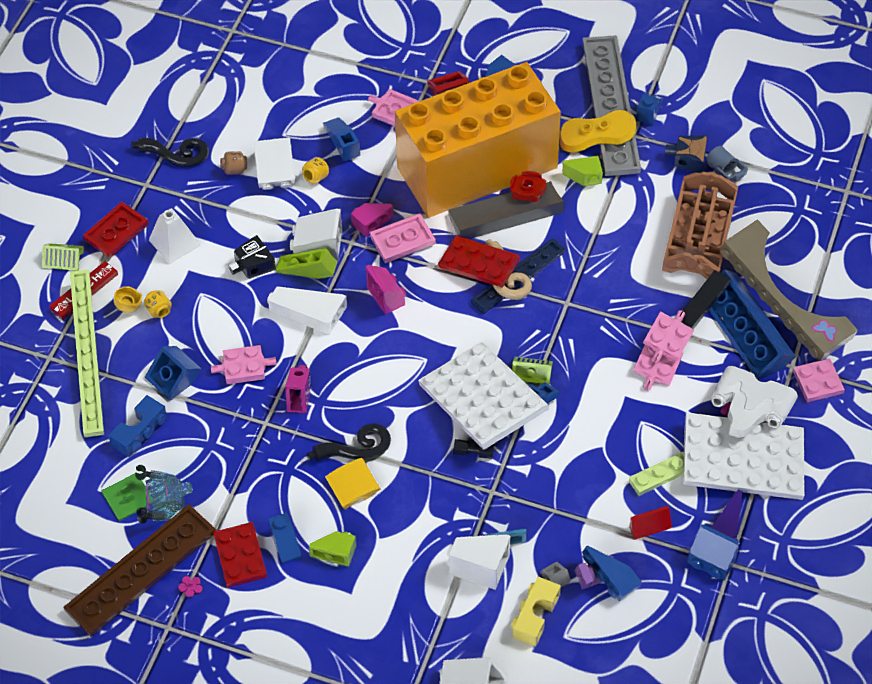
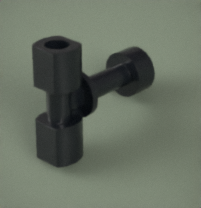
[453,437,494,459]

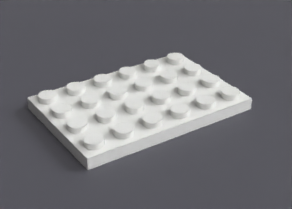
[418,342,549,450]
[683,412,804,500]

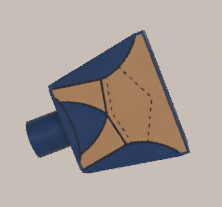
[665,136,708,173]

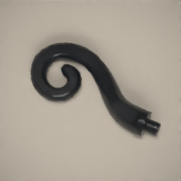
[131,138,209,167]
[306,424,391,461]

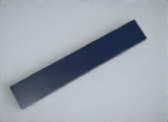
[471,238,565,314]

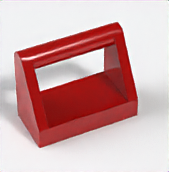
[427,71,469,96]

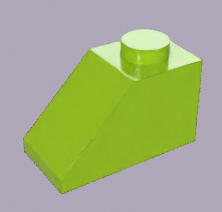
[562,156,603,186]
[309,531,356,567]

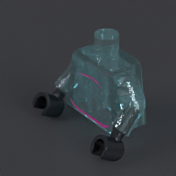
[135,465,193,524]

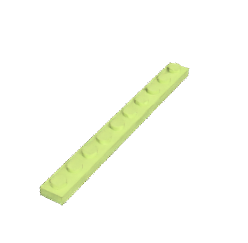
[70,269,104,437]

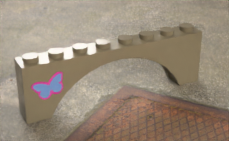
[720,219,858,361]

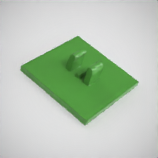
[101,472,155,522]

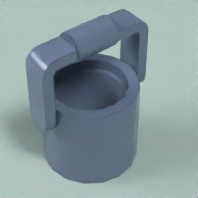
[706,146,748,182]

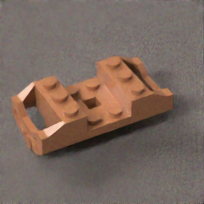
[662,172,738,279]

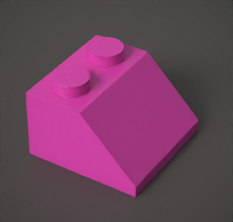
[366,265,406,315]

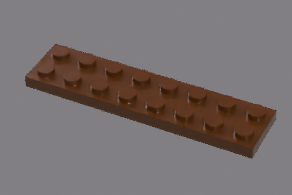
[63,504,216,637]

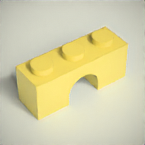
[511,577,561,647]

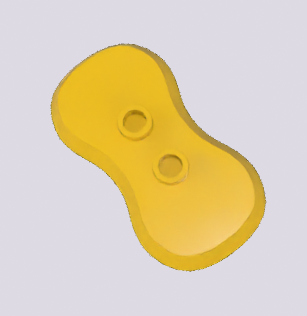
[559,110,636,152]

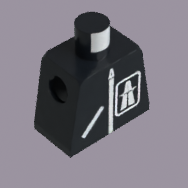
[228,235,276,279]

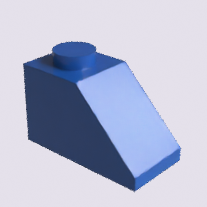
[636,93,664,125]
[268,513,302,564]

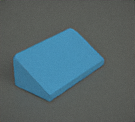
[484,529,526,544]

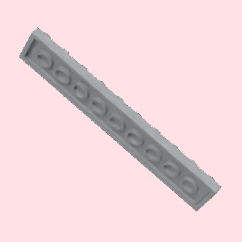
[582,35,641,176]

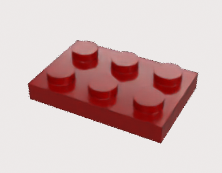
[83,202,149,258]
[214,522,267,588]

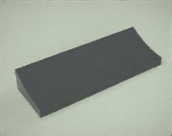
[448,181,564,239]

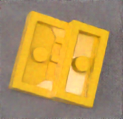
[325,458,381,509]

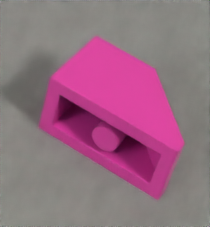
[351,203,393,237]

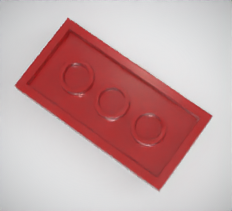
[438,236,520,288]

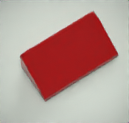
[629,506,672,539]

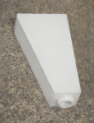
[267,287,347,335]

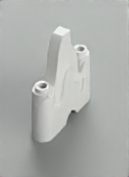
[711,366,798,438]

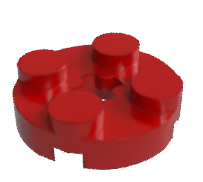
[510,171,547,202]

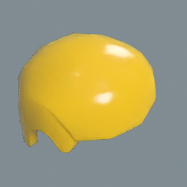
[113,286,142,313]

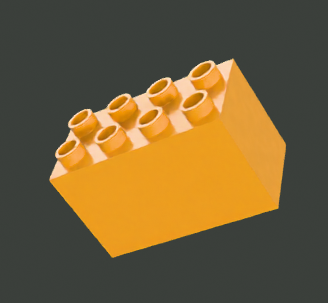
[394,62,561,218]

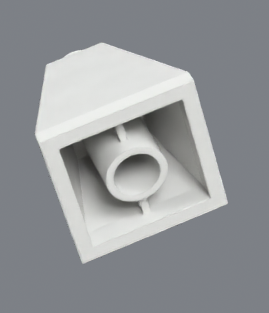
[149,208,201,264]

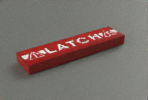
[49,261,118,320]

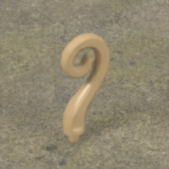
[485,239,532,300]

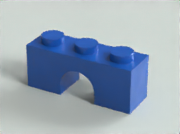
[108,395,167,457]

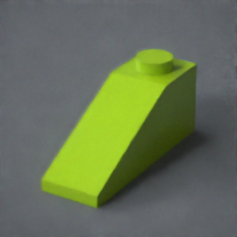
[276,248,337,279]

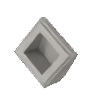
[540,562,571,587]

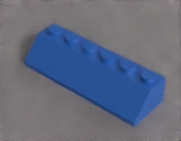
[709,269,796,380]

